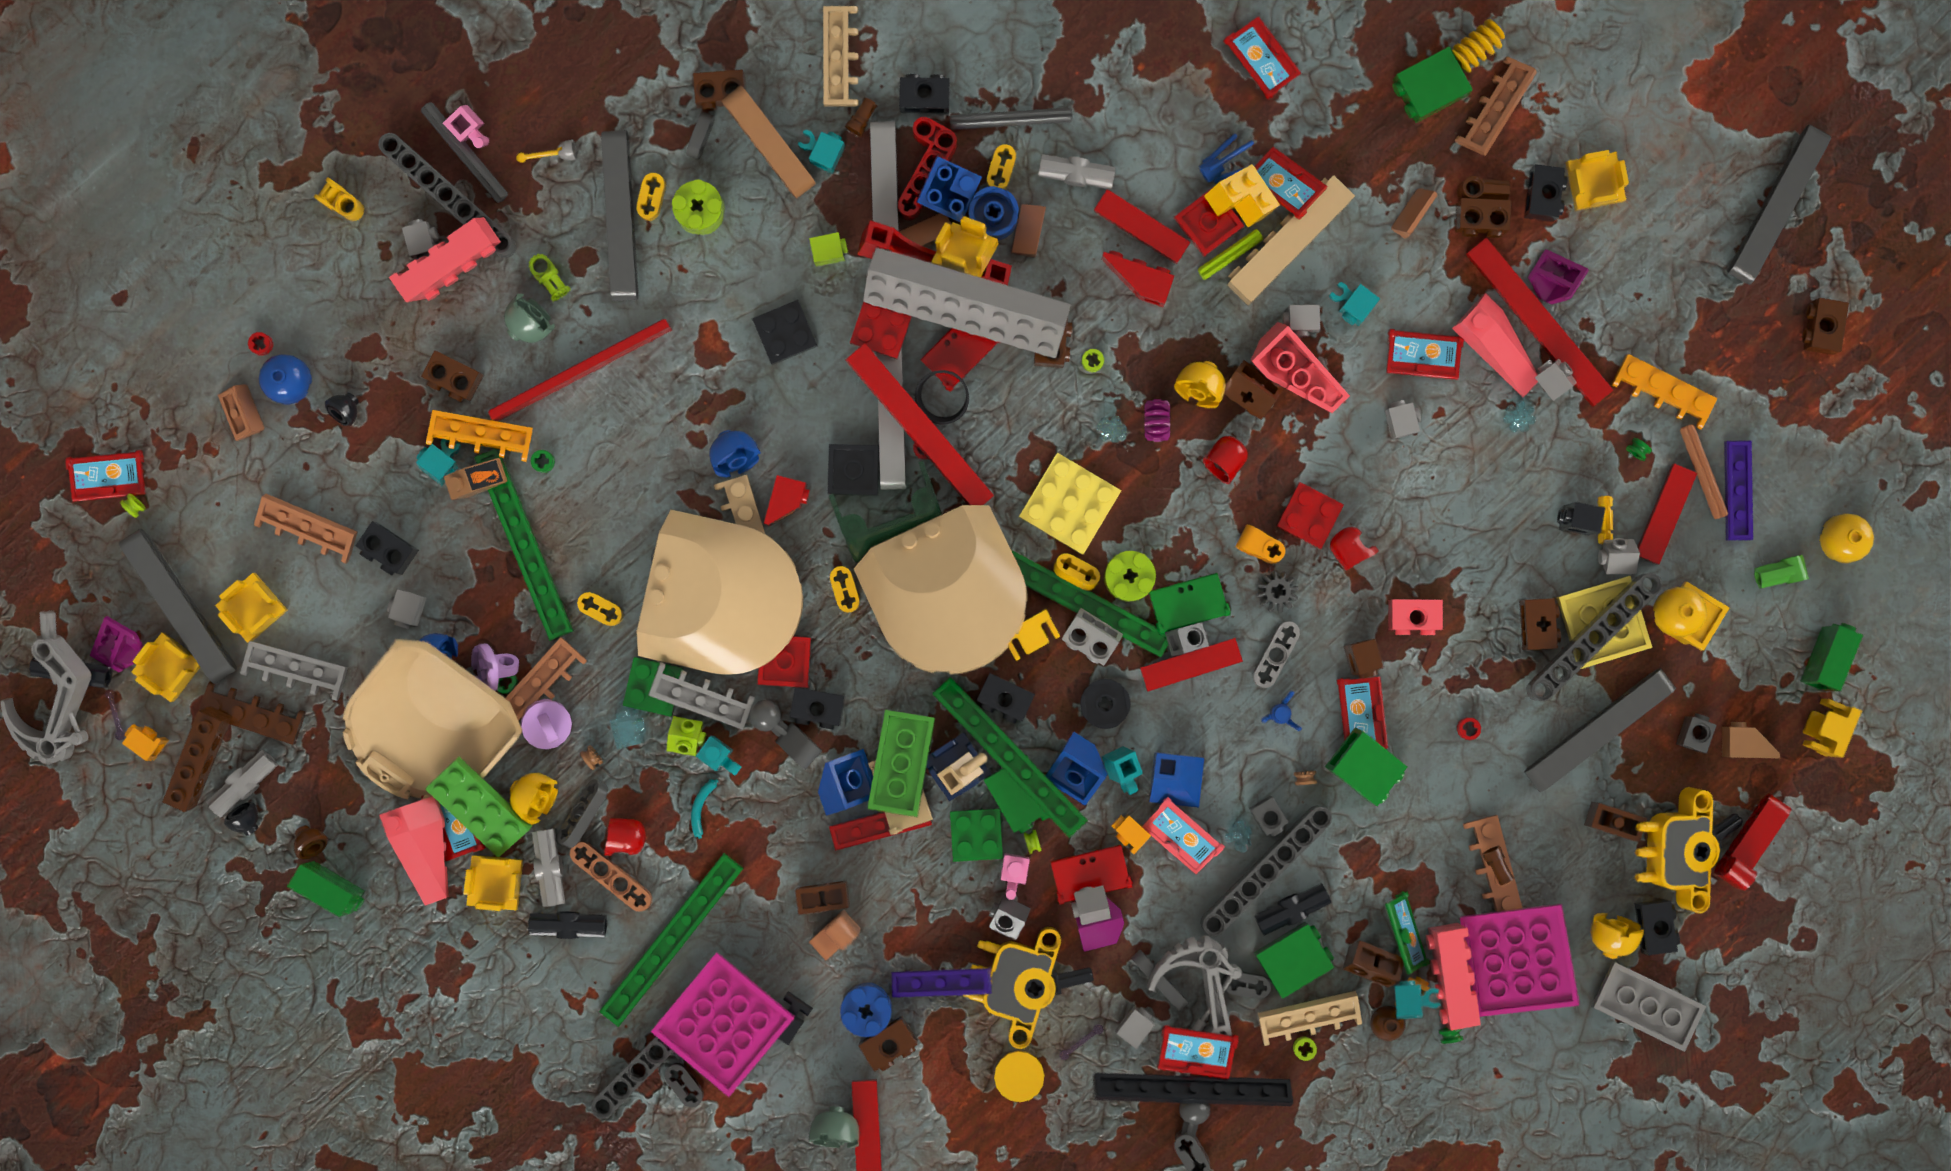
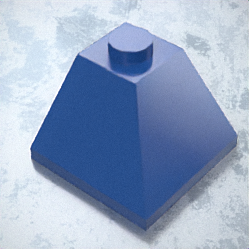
[1045,732,1108,806]
[818,749,873,816]

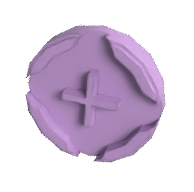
[471,643,519,691]
[520,699,572,749]

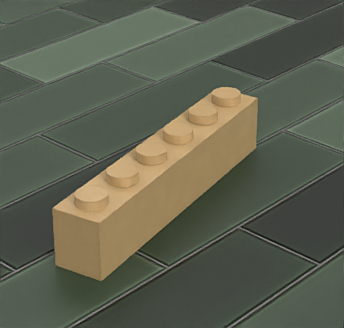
[1227,175,1355,306]

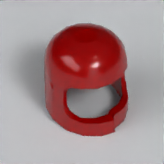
[1203,436,1248,484]
[1330,527,1379,571]
[604,818,646,856]

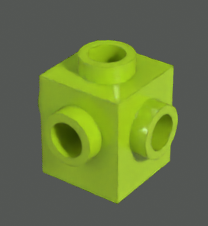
[667,716,706,756]

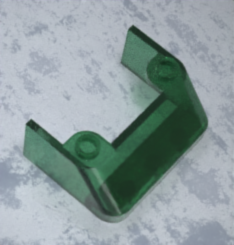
[828,461,942,563]

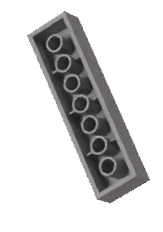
[863,247,1071,358]

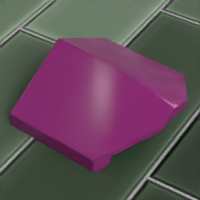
[1528,249,1589,305]
[89,616,144,672]
[1072,896,1124,952]

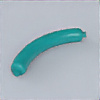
[691,779,719,839]

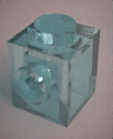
[610,710,646,749]

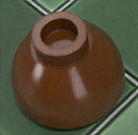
[293,825,328,859]
[1370,1006,1406,1041]

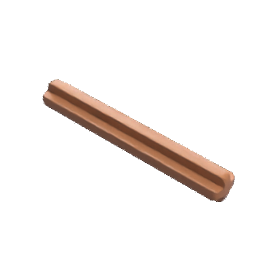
[1680,424,1728,519]

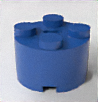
[969,186,1019,241]
[840,982,892,1037]

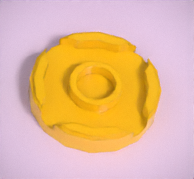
[994,1050,1044,1102]

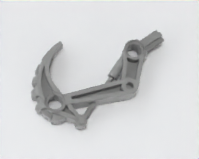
[1,611,91,765]
[1147,935,1242,1076]

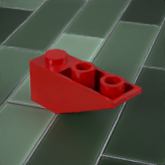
[1101,250,1174,307]

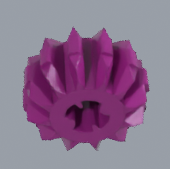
[1144,399,1170,442]

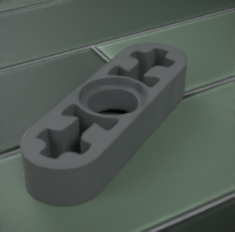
[557,779,608,848]
[1131,949,1189,1012]

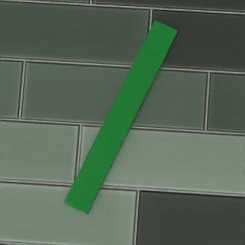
[474,448,574,641]
[1011,550,1168,658]
[932,677,1088,838]
[599,853,744,1027]

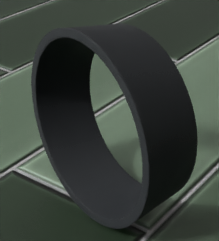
[915,370,969,425]

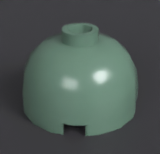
[504,294,555,343]
[808,1106,860,1148]

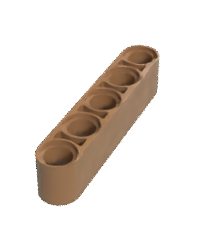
[721,85,816,199]

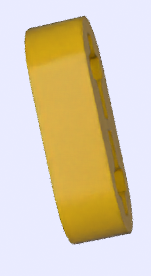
[987,144,1016,190]
[636,173,666,221]
[1053,553,1100,591]
[830,566,860,613]
[577,592,624,626]

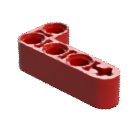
[898,117,957,220]
[1714,793,1791,890]

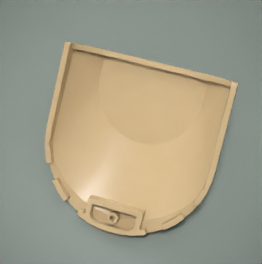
[854,505,1027,674]
[637,510,803,674]
[343,640,522,800]

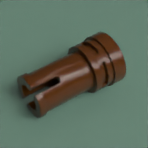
[845,97,878,137]
[1482,846,1514,885]

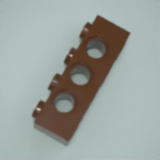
[162,706,232,812]

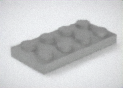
[1591,961,1706,1052]

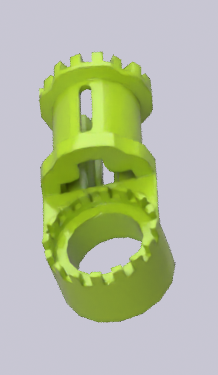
[529,254,571,302]

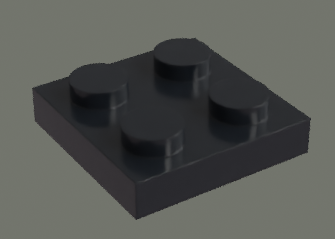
[752,300,817,365]
[828,444,879,496]

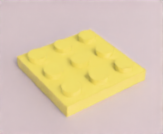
[1019,453,1121,555]
[1556,576,1653,669]

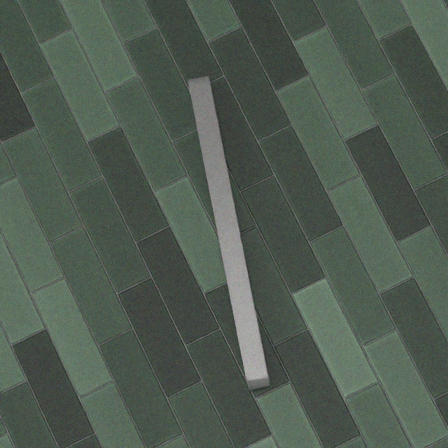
[870,121,906,490]

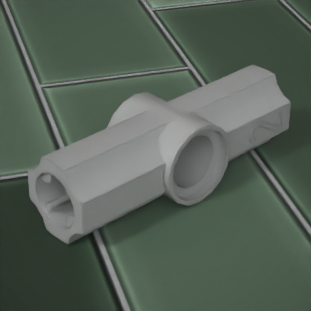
[1038,154,1116,189]
[206,750,278,818]
[532,828,565,907]

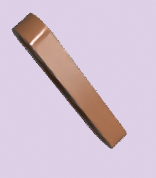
[570,841,652,912]

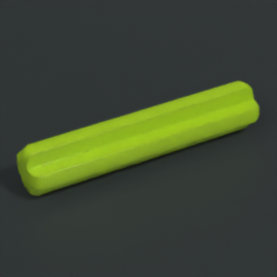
[1197,229,1263,280]

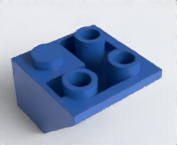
[916,156,982,222]
[1149,752,1204,808]

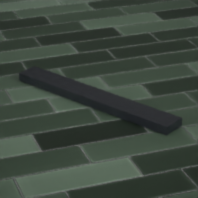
[1093,1073,1293,1106]

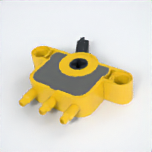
[1635,787,1743,913]
[963,927,1094,1049]

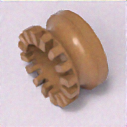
[580,745,603,770]
[1294,771,1317,785]

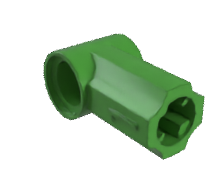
[1754,555,1809,589]

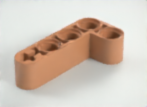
[809,910,861,961]

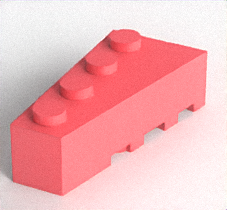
[389,217,501,302]
[1426,923,1481,1030]

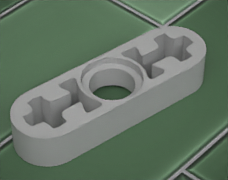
[1253,621,1300,688]

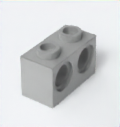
[1061,608,1123,666]

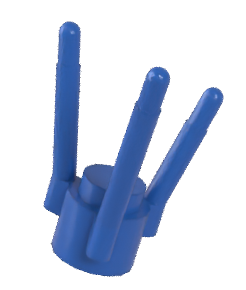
[1199,134,1254,184]
[1261,691,1302,731]

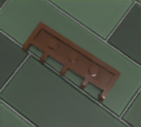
[199,681,306,745]

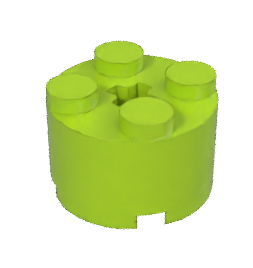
[672,179,725,235]
[1104,551,1156,602]

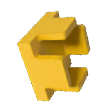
[1566,150,1629,211]
[931,216,998,278]
[215,573,288,643]
[1671,581,1729,651]
[1008,610,1060,661]
[131,632,200,702]
[1803,699,1862,758]
[464,855,523,911]

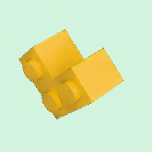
[1204,164,1280,228]

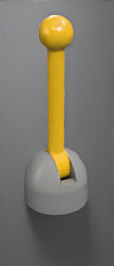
[516,140,577,163]

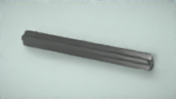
[421,102,508,203]
[950,108,1073,130]

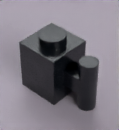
[778,991,813,1046]

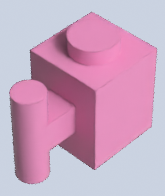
[443,105,489,148]
[1000,853,1030,900]

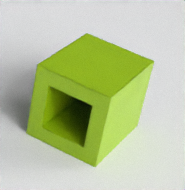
[809,232,848,267]

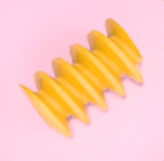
[1451,19,1505,73]

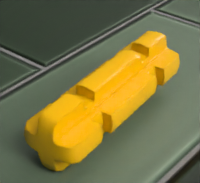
[1598,496,1613,545]

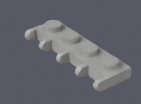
[240,641,348,701]
[648,662,755,730]

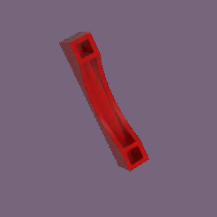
[857,220,1012,286]

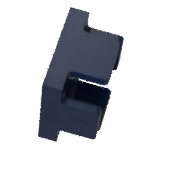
[927,732,991,801]

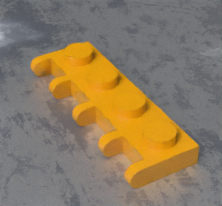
[1611,354,1718,430]
[426,410,533,462]

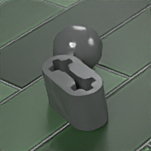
[749,700,822,770]
[1174,1103,1211,1171]

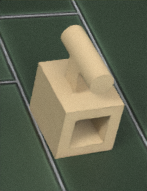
[937,752,987,795]

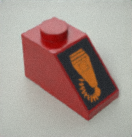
[764,475,810,526]

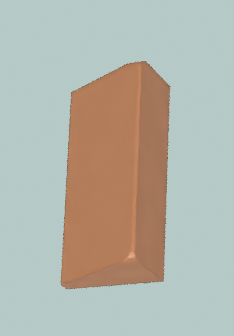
[1391,189,1437,238]
[1011,204,1046,258]
[900,213,951,247]
[218,384,264,441]

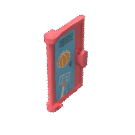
[1141,797,1225,874]

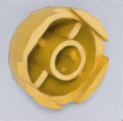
[1174,361,1226,408]
[1819,513,1874,563]
[1653,587,1707,637]
[510,773,558,825]
[1591,913,1644,959]

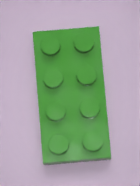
[868,710,935,818]
[425,757,532,858]

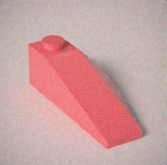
[1452,293,1538,397]
[1251,322,1350,413]
[379,796,449,906]

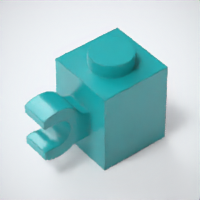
[798,130,845,174]
[1329,282,1380,326]
[416,439,461,486]
[695,735,742,775]
[1101,746,1143,795]
[1394,981,1440,1019]

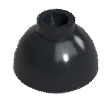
[325,393,359,426]
[224,802,258,836]

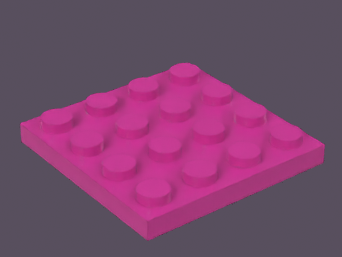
[1460,904,1580,1017]
[651,952,795,1097]

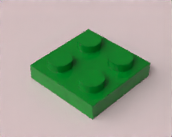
[623,657,684,717]
[950,808,1003,862]

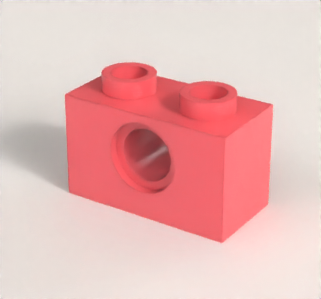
[1388,599,1443,635]

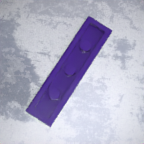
[1724,441,1753,541]
[891,968,992,998]

